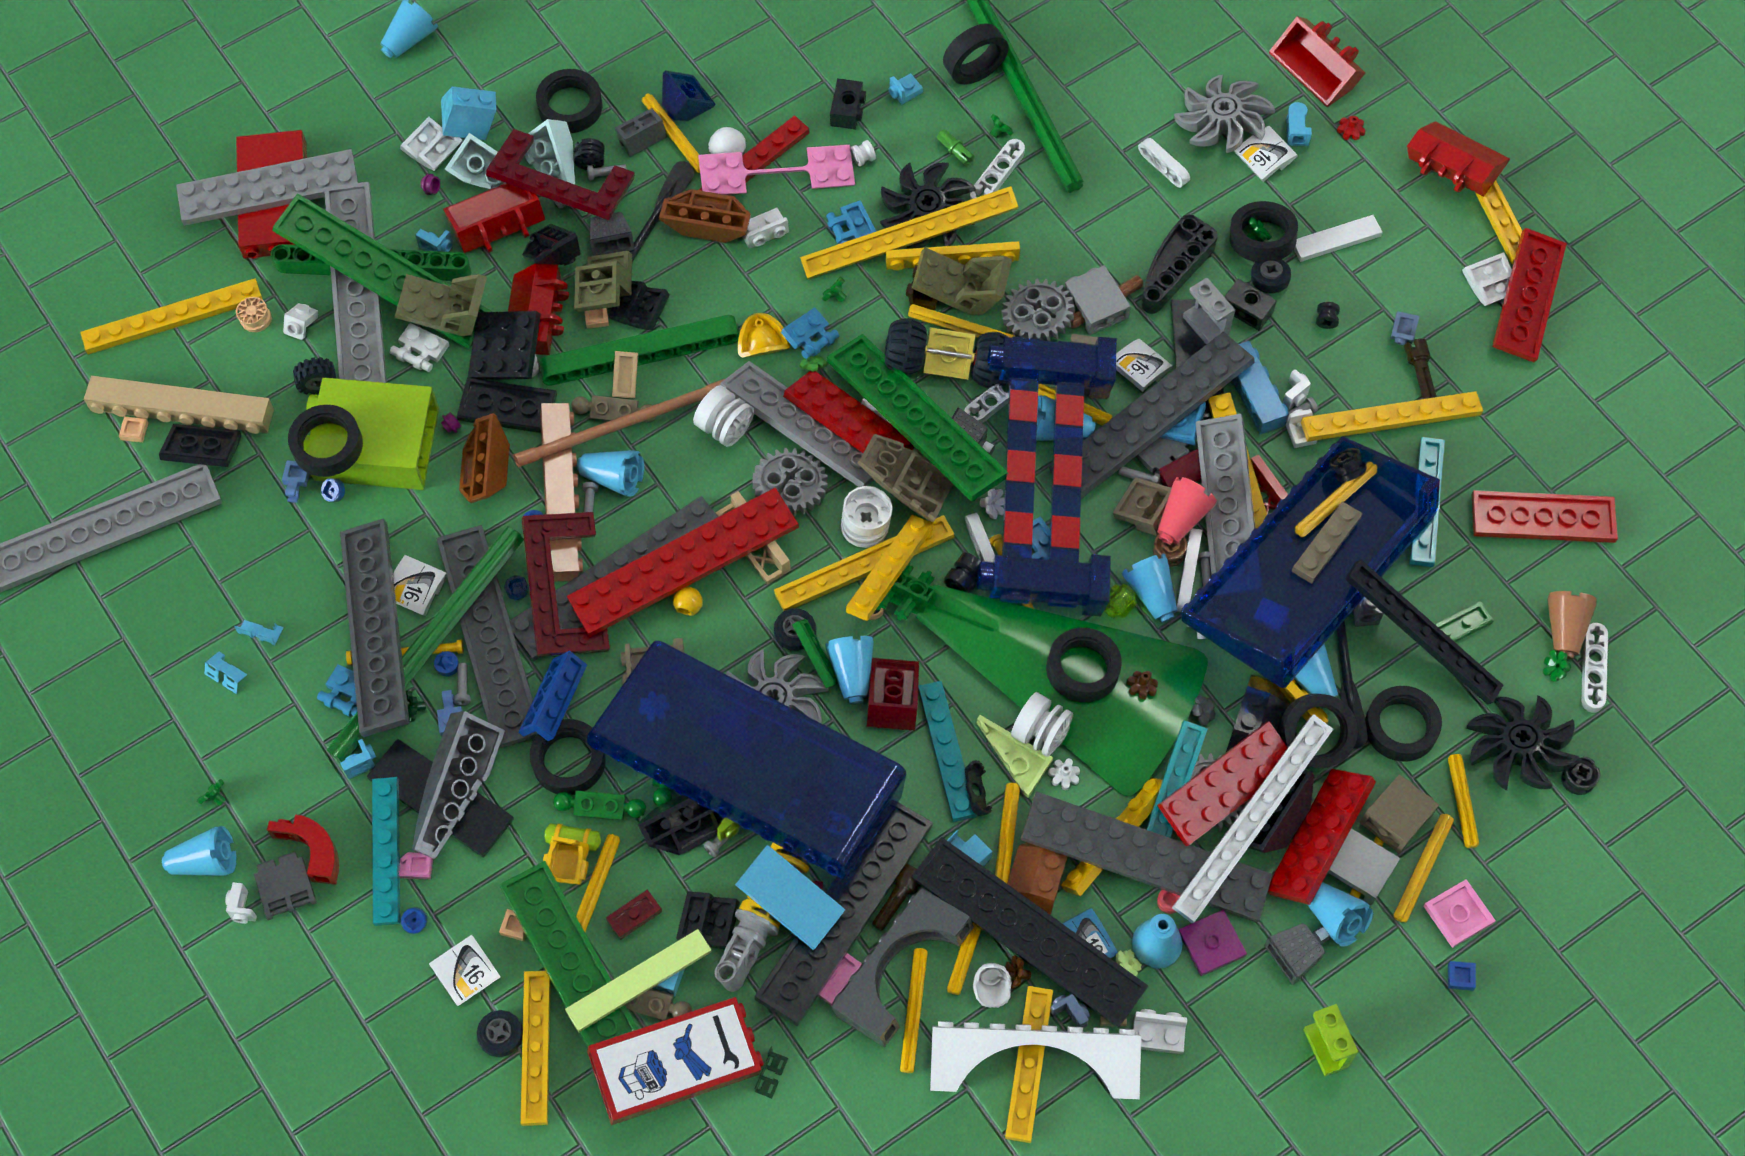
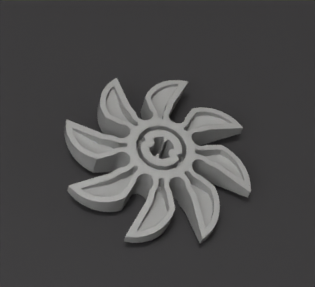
[1174,75,1275,153]
[718,649,828,751]

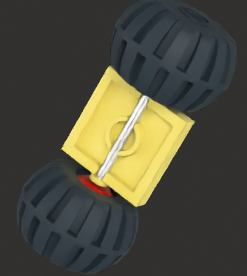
[885,318,1015,388]

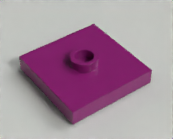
[1179,910,1247,976]

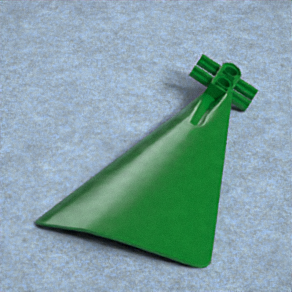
[877,562,1208,796]

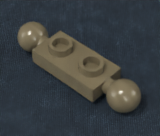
[571,395,656,422]
[611,979,692,1021]

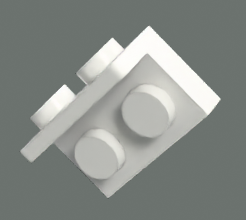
[742,208,789,249]
[1133,1009,1187,1055]

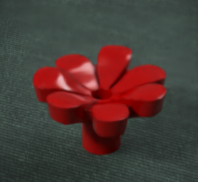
[1337,116,1365,140]

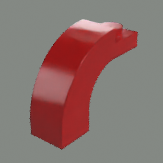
[267,814,339,885]

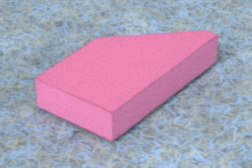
[399,852,433,879]

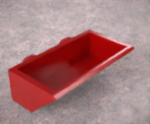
[1269,16,1366,107]
[1407,121,1510,197]
[443,183,546,253]
[508,263,569,355]

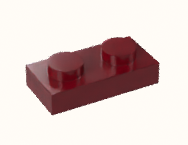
[606,889,662,940]

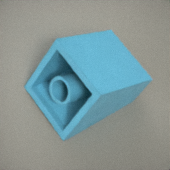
[441,87,497,140]

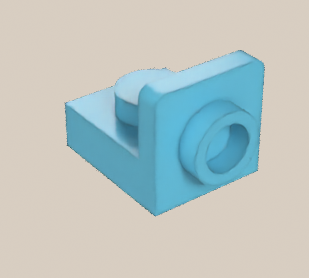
[888,73,923,105]
[415,229,453,252]
[340,739,376,779]

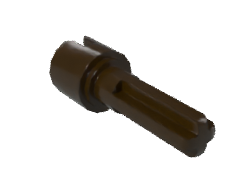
[1404,338,1437,399]
[872,863,921,931]

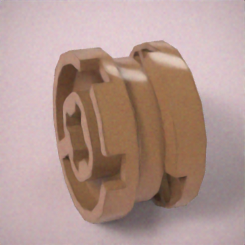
[1153,534,1188,567]

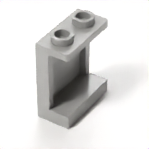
[1064,265,1131,335]
[1183,278,1235,344]
[1328,828,1400,906]

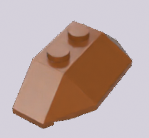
[659,189,751,243]
[459,413,510,503]
[1007,842,1068,915]

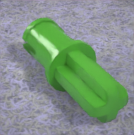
[937,129,975,166]

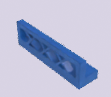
[518,651,587,741]

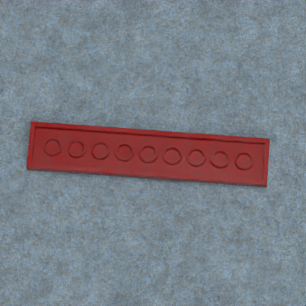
[567,488,799,637]

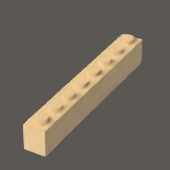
[84,376,274,434]

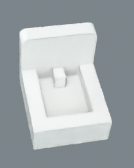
[283,303,318,340]
[1283,370,1311,411]
[1286,409,1317,448]
[225,882,257,924]

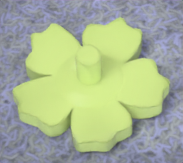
[1116,949,1142,976]

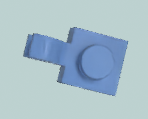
[282,460,309,503]
[437,690,463,736]

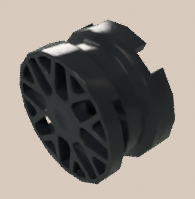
[574,138,605,170]
[1329,448,1367,482]
[1561,756,1600,795]

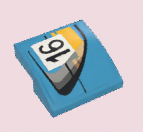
[1062,908,1118,958]

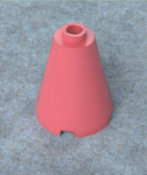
[1157,477,1217,545]

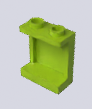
[1303,1004,1358,1076]

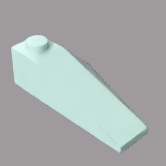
[525,119,575,208]
[445,133,505,189]

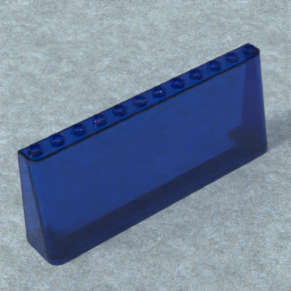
[1181,436,1440,688]
[587,641,906,880]

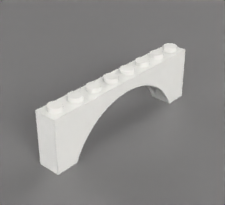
[930,1021,1141,1099]

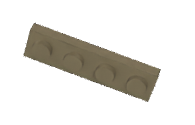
[1292,501,1363,584]

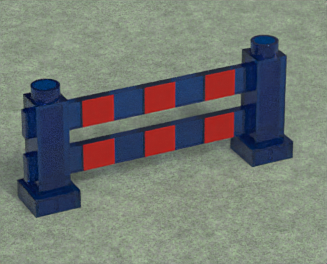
[977,337,1117,617]

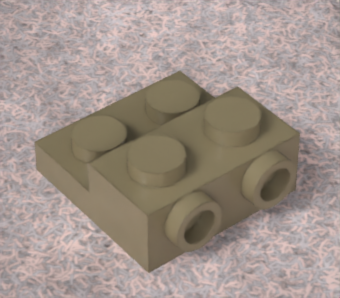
[1113,477,1171,536]

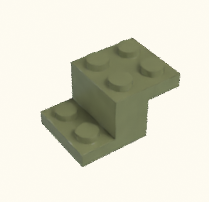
[574,251,632,312]

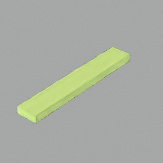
[565,929,711,1032]

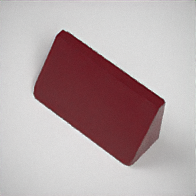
[1159,449,1201,488]

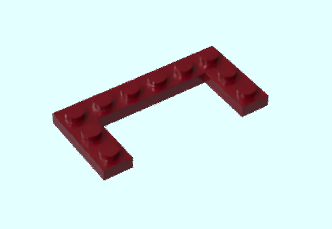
[486,129,635,220]
[522,512,610,657]

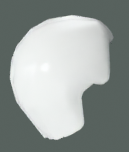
[708,127,746,154]
[973,963,1012,1008]

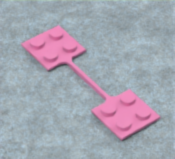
[698,145,855,195]

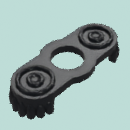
[965,760,992,816]

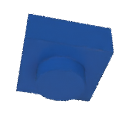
[1448,961,1476,991]

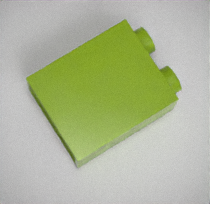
[303,378,439,490]

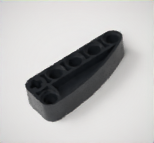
[1142,214,1218,314]

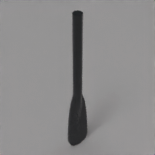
[629,161,694,262]
[1331,592,1368,749]

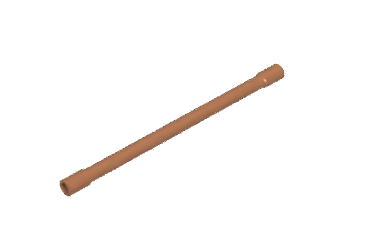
[513,379,725,467]

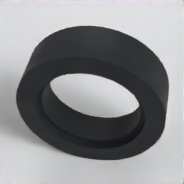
[943,24,1009,85]
[536,69,603,133]
[1230,201,1298,263]
[288,405,363,477]
[1046,628,1122,702]
[1365,686,1442,762]
[1280,694,1358,768]
[530,719,606,795]

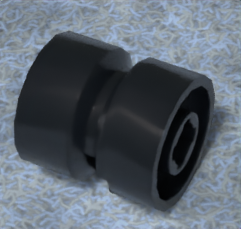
[943,552,987,593]

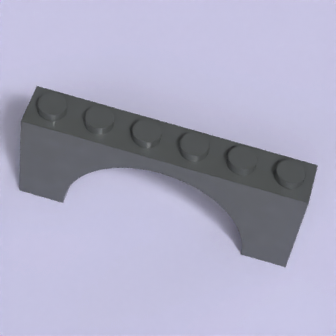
[832,887,974,1048]

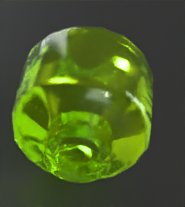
[1102,583,1137,619]

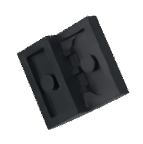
[608,280,670,331]
[676,891,740,949]

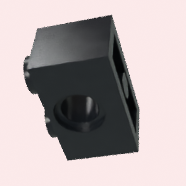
[830,78,866,130]
[1225,279,1276,331]

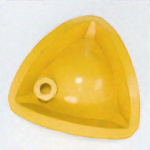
[738,313,791,357]

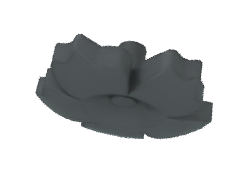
[1192,696,1215,725]

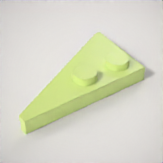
[976,715,1053,798]

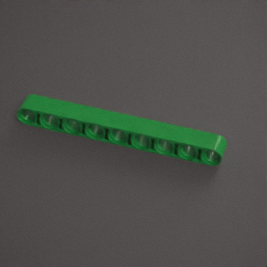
[271,244,471,281]
[539,315,739,386]

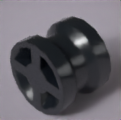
[1316,302,1340,329]

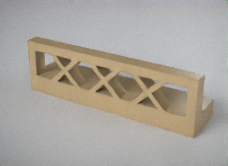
[716,491,791,585]

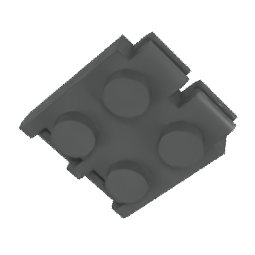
[1135,437,1190,474]
[254,852,317,920]

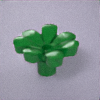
[990,114,1014,138]
[1247,217,1272,240]
[822,277,847,303]
[1543,650,1571,682]
[197,779,226,806]

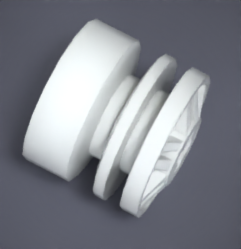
[693,385,754,447]
[840,486,892,548]
[1011,692,1073,757]

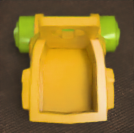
[543,823,601,885]

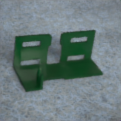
[754,1046,788,1099]

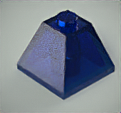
[662,70,716,121]

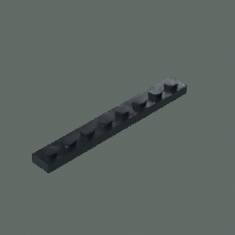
[1345,559,1504,705]

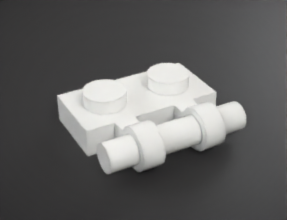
[390,323,450,372]

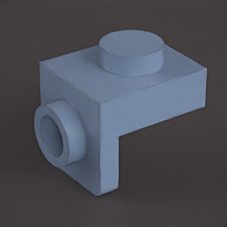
[1390,311,1419,346]
[1050,994,1090,1029]

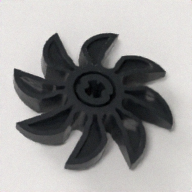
[880,162,976,249]
[1466,695,1579,790]

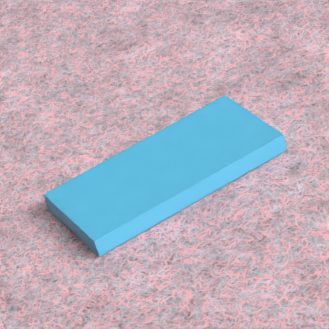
[735,845,845,950]

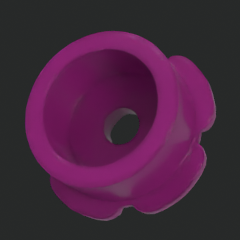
[421,174,440,195]
[441,412,462,433]

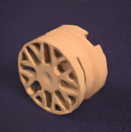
[236,297,272,332]

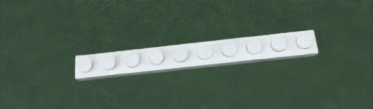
[1172,714,1333,923]

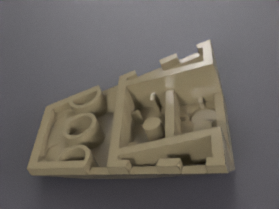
[858,434,953,523]

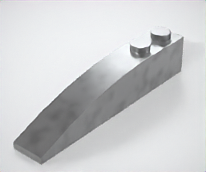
[412,711,505,859]

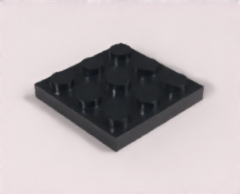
[468,311,541,380]

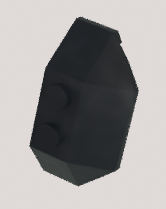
[522,224,581,266]
[1226,675,1290,752]
[1248,769,1314,853]
[638,778,737,855]

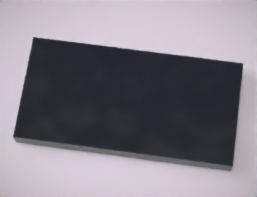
[457,377,557,433]

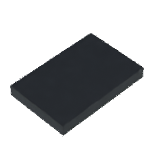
[159,424,241,467]

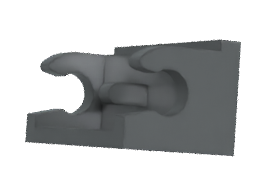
[615,108,667,157]

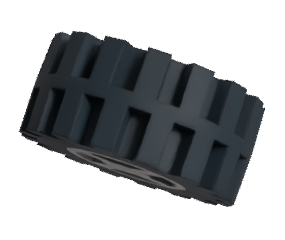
[293,357,337,395]

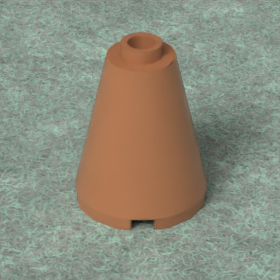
[1547,591,1597,659]

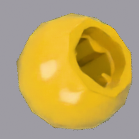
[673,586,703,616]

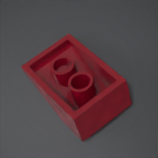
[866,658,919,731]

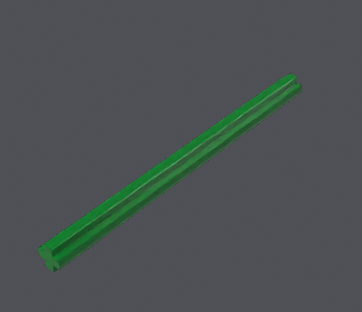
[966,0,1084,193]
[326,526,524,762]

